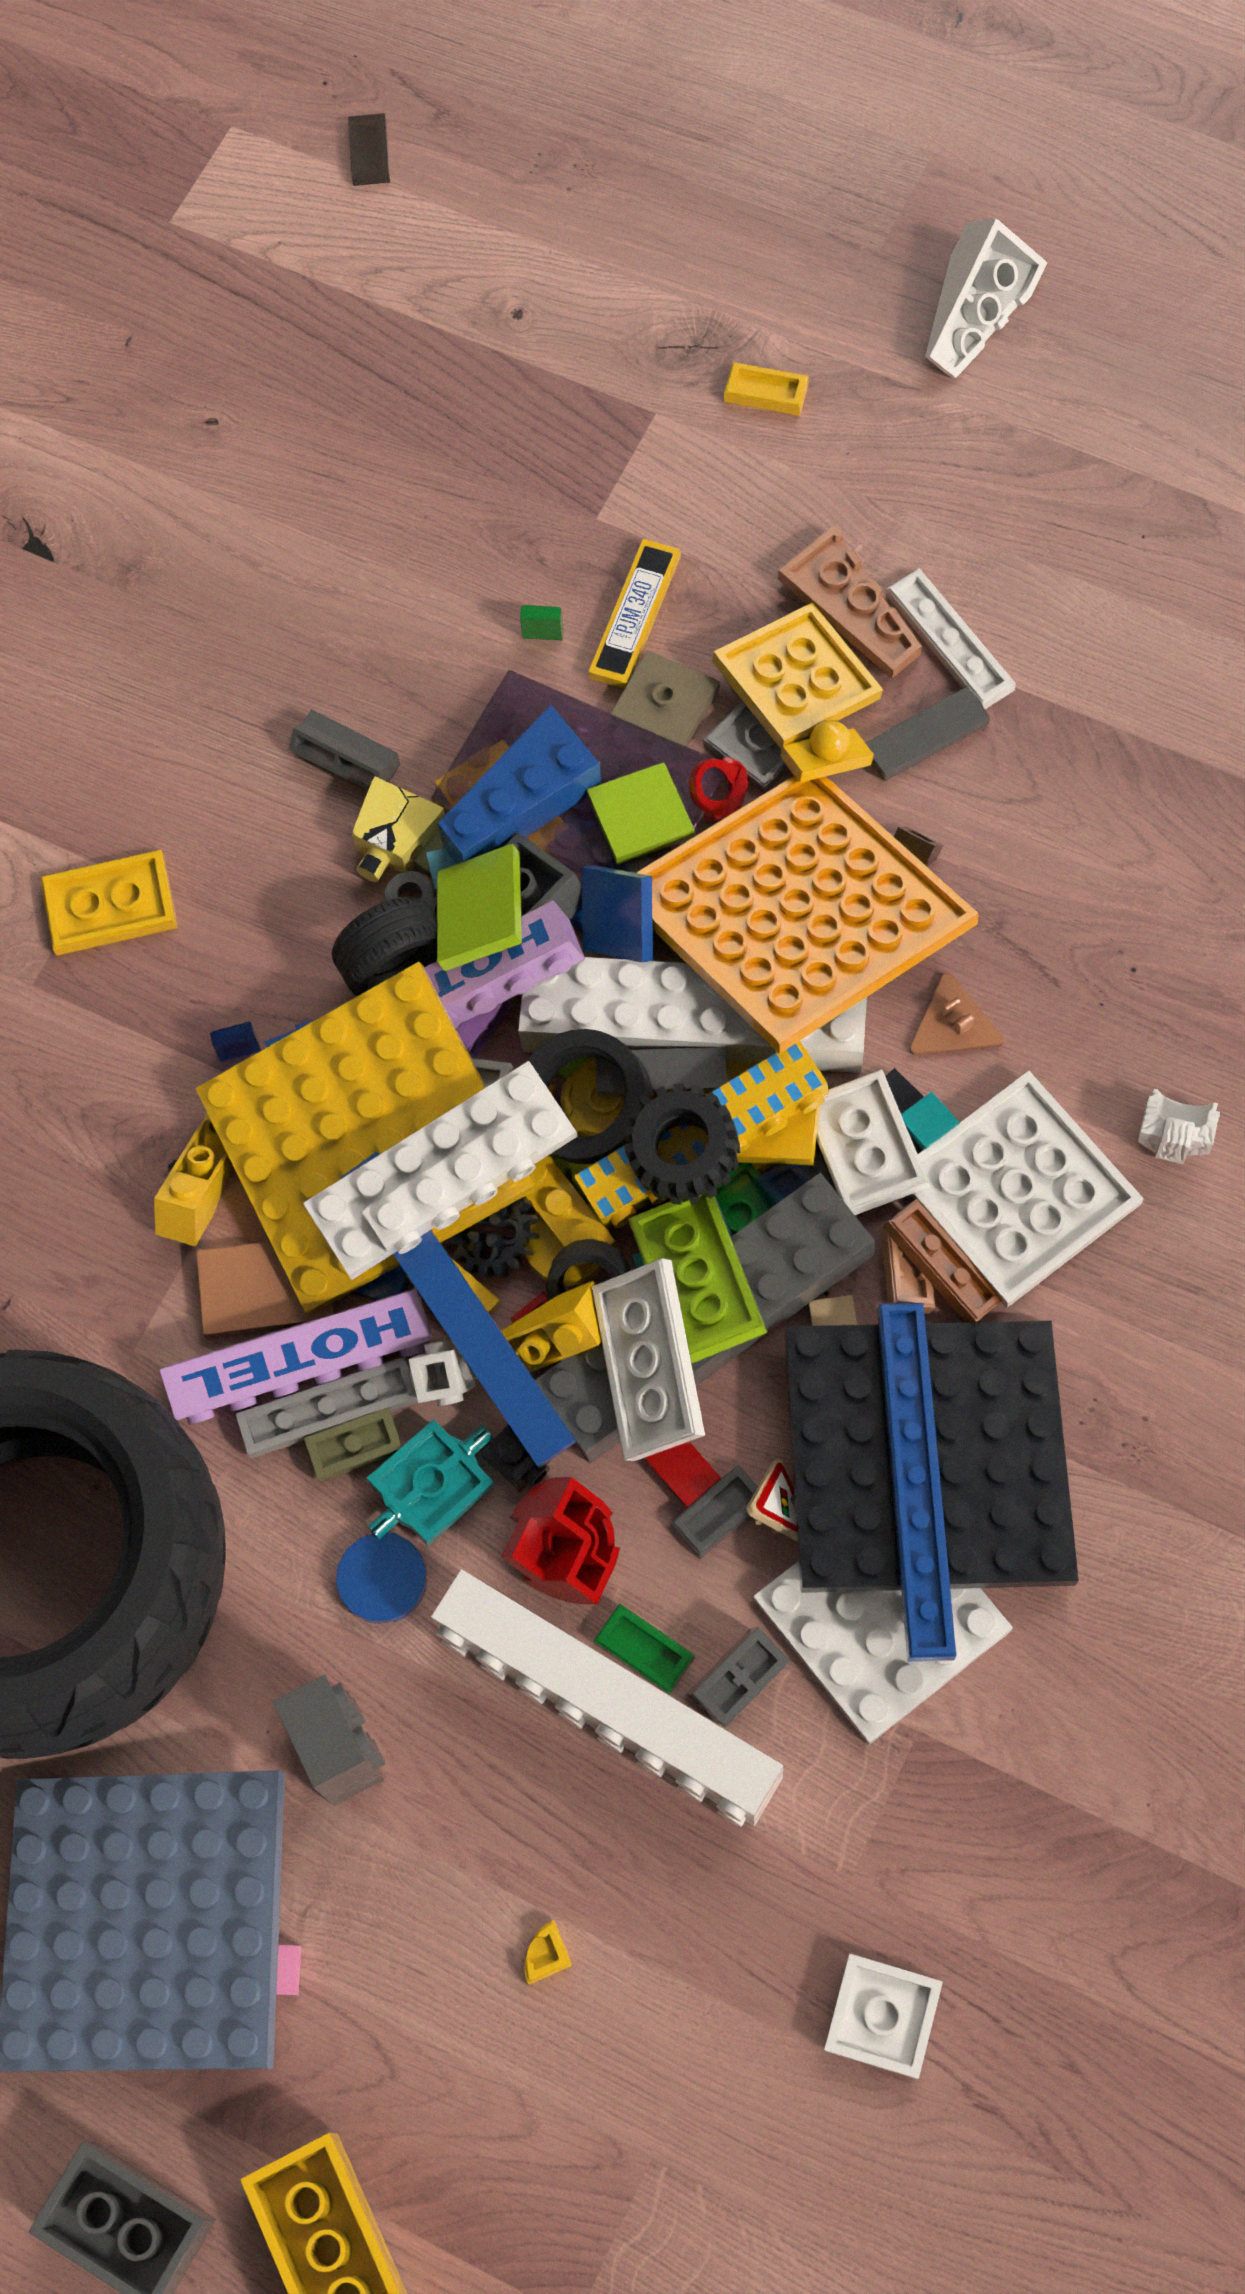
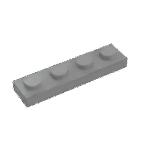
[236,1357,418,1459]

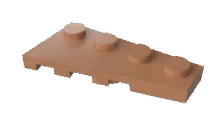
[778,524,922,679]

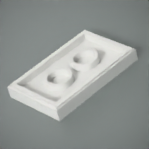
[816,1069,930,1215]

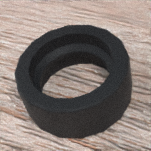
[545,1239,631,1301]

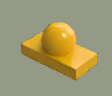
[780,720,874,783]

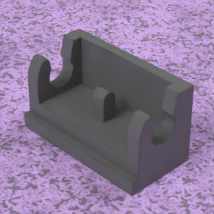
[686,1627,791,1727]

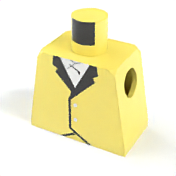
[352,776,445,882]

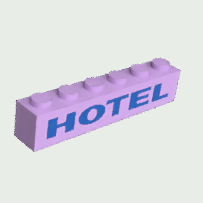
[425,900,585,1028]
[160,1288,433,1425]

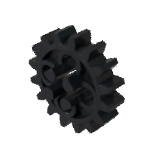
[446,1198,540,1278]

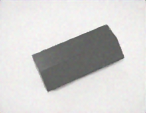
[289,709,400,790]

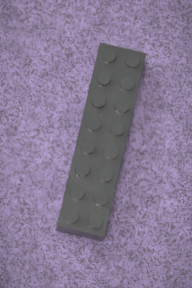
[535,1172,875,1463]

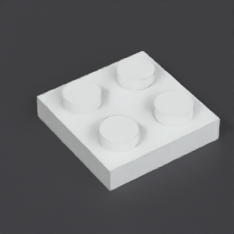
[824,1953,943,2080]

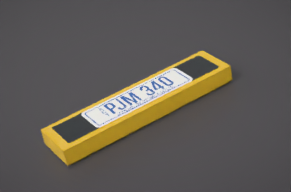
[588,539,681,689]

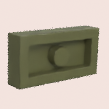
[304,1407,402,1483]

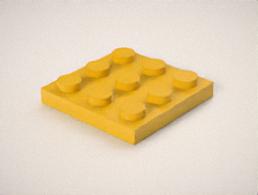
[712,602,883,750]

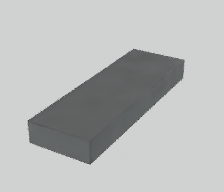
[865,686,990,781]
[596,1047,727,1097]

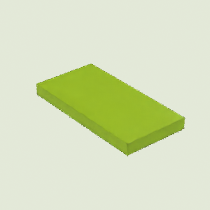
[628,1193,767,1364]

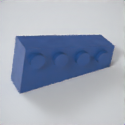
[438,705,602,864]

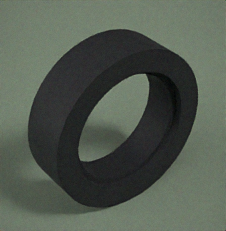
[527,1029,653,1165]

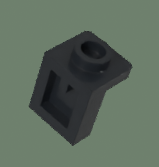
[480,1424,551,1493]

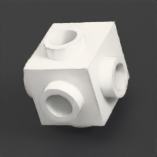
[408,1339,477,1406]

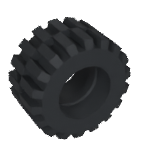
[624,1084,740,1205]

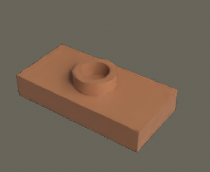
[881,1227,935,1314]

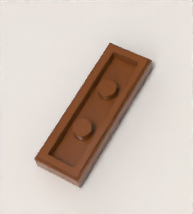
[883,1199,1002,1324]

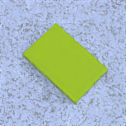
[437,843,522,971]

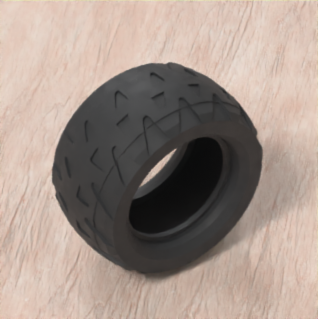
[0,1349,226,1759]

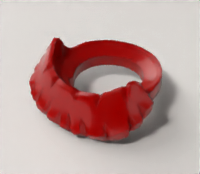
[689,757,748,823]

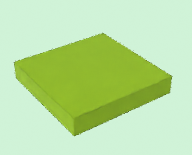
[587,762,695,865]

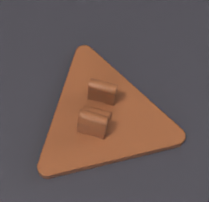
[910,973,1004,1056]

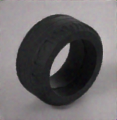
[331,897,437,996]

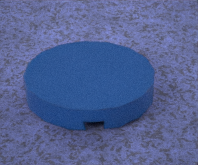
[336,1533,427,1624]

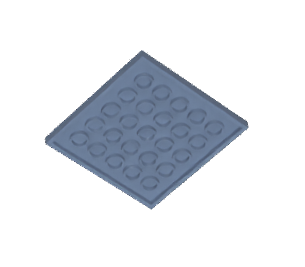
[0,1770,285,2072]

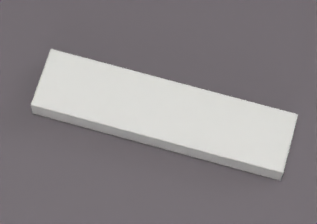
[886,568,1016,709]

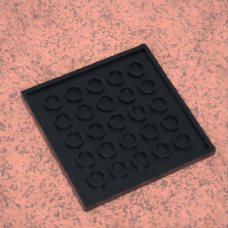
[784,1321,1079,1593]

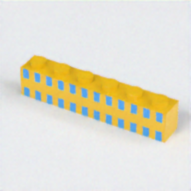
[574,1041,829,1229]

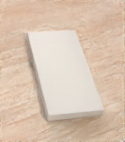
[592,1258,705,1461]

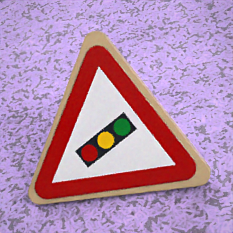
[746,1459,797,1541]

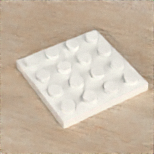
[910,1071,1144,1308]
[753,1561,1013,1745]

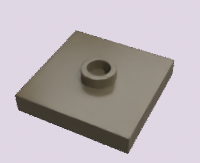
[610,650,720,753]

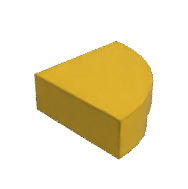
[524,1920,573,1985]

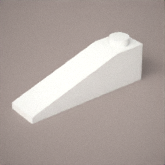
[925,218,1047,378]

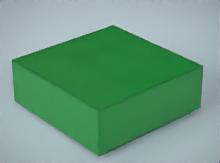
[520,605,564,641]

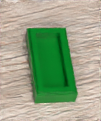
[593,1603,695,1695]

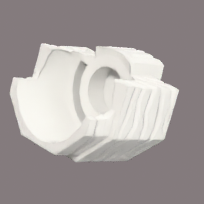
[1138,1089,1220,1164]

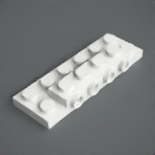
[303,1061,578,1280]

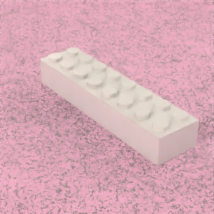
[518,957,867,1073]
[431,1569,783,1827]

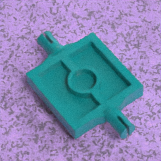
[367,1419,495,1547]

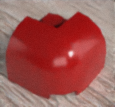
[501,1477,620,1605]

